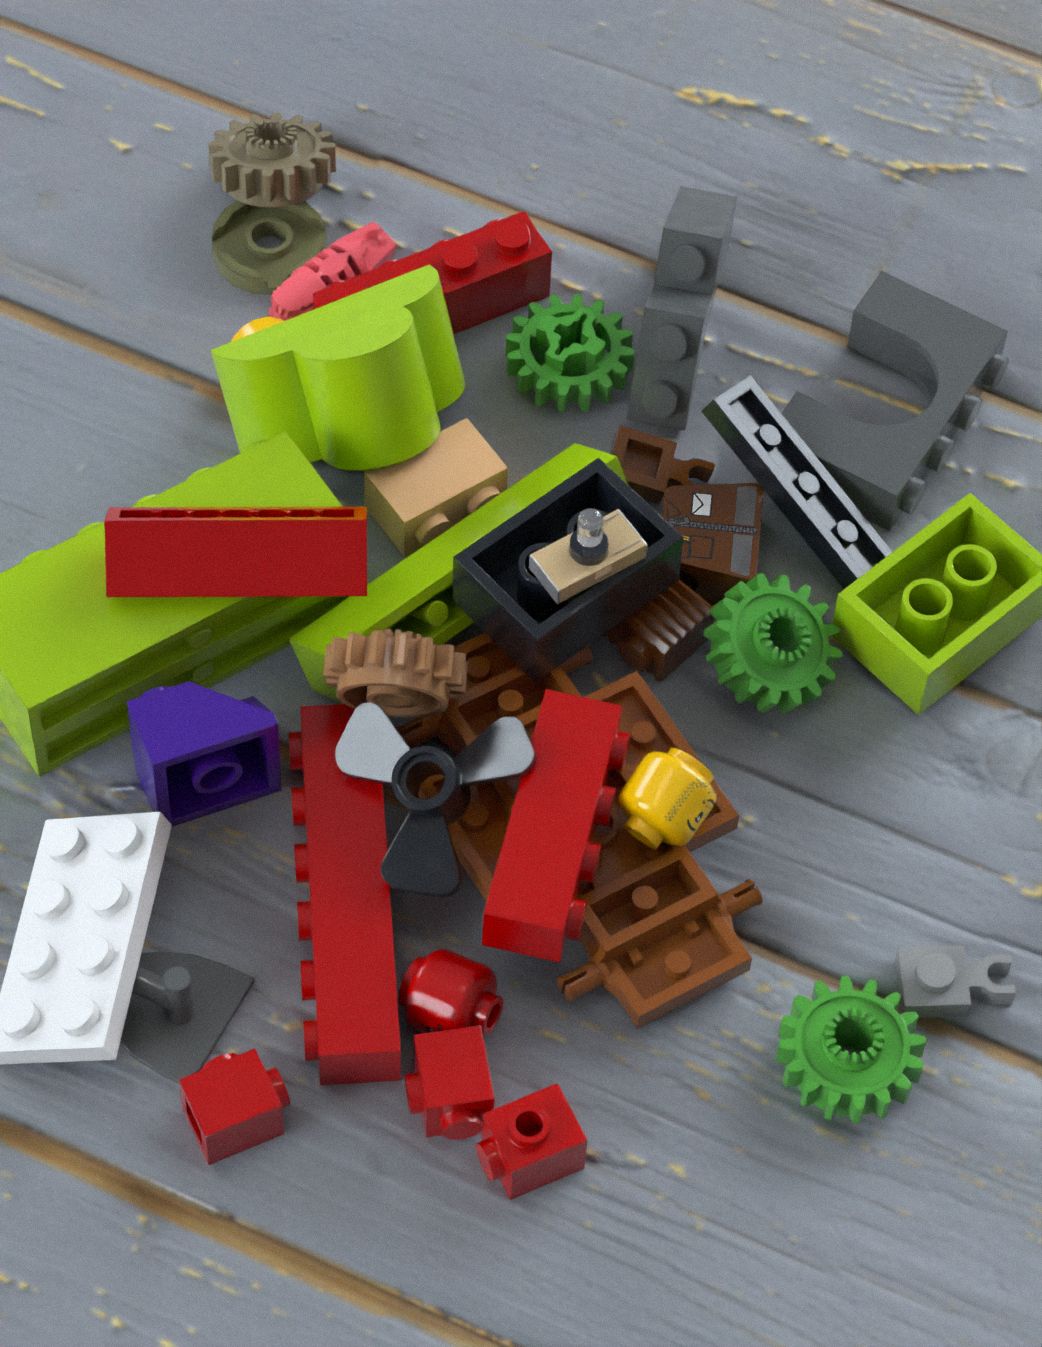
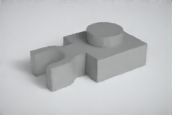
[895,945,1016,1018]

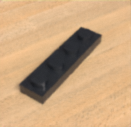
[701,375,892,589]

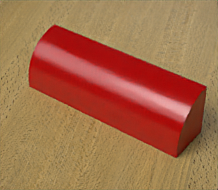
[104,507,367,597]

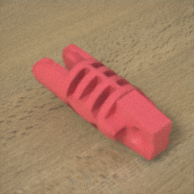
[268,222,396,321]

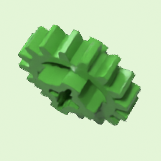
[505,293,635,413]

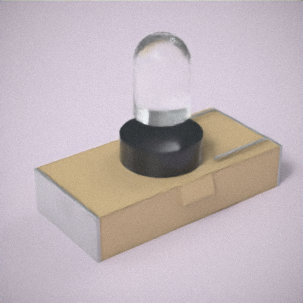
[529,508,648,604]

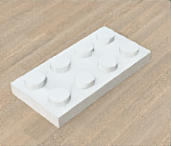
[0,812,172,1065]

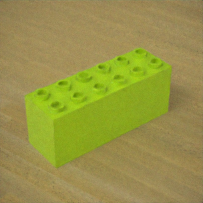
[0,431,350,777]

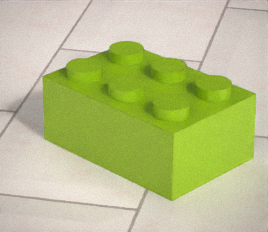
[832,493,1042,715]

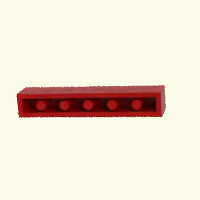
[288,704,401,1086]

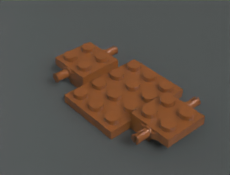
[396,633,762,1029]

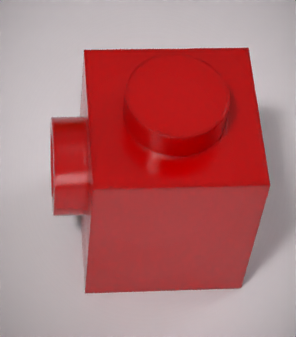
[404,1025,495,1140]
[179,1048,290,1165]
[476,1083,588,1200]

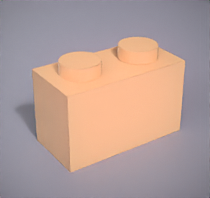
[364,418,508,558]

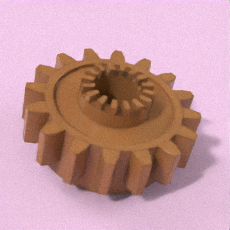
[323,629,468,717]

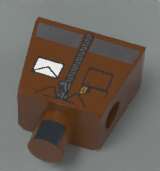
[662,483,764,606]

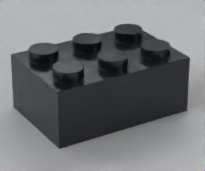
[453,458,683,682]

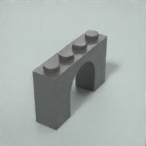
[781,271,1009,531]

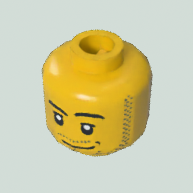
[618,747,717,849]

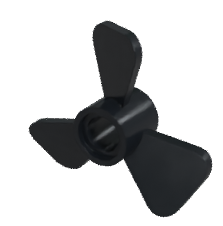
[335,702,537,897]

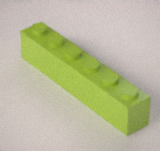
[289,443,628,704]

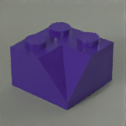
[127,681,282,827]

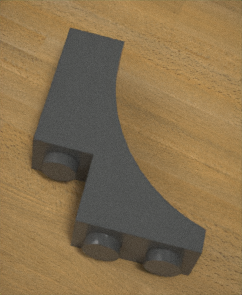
[626,186,737,430]

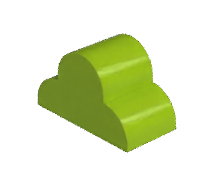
[211,265,466,470]

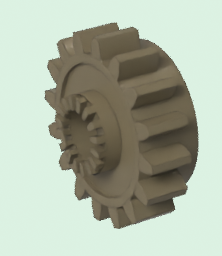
[208,113,336,208]

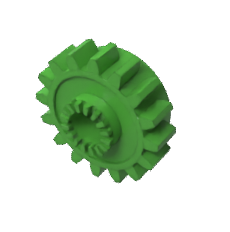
[704,573,842,714]
[776,976,926,1124]

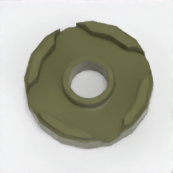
[212,200,328,295]

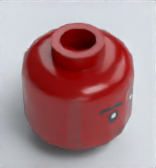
[398,948,503,1034]

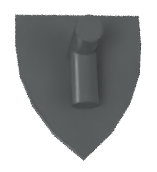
[120,951,255,1084]

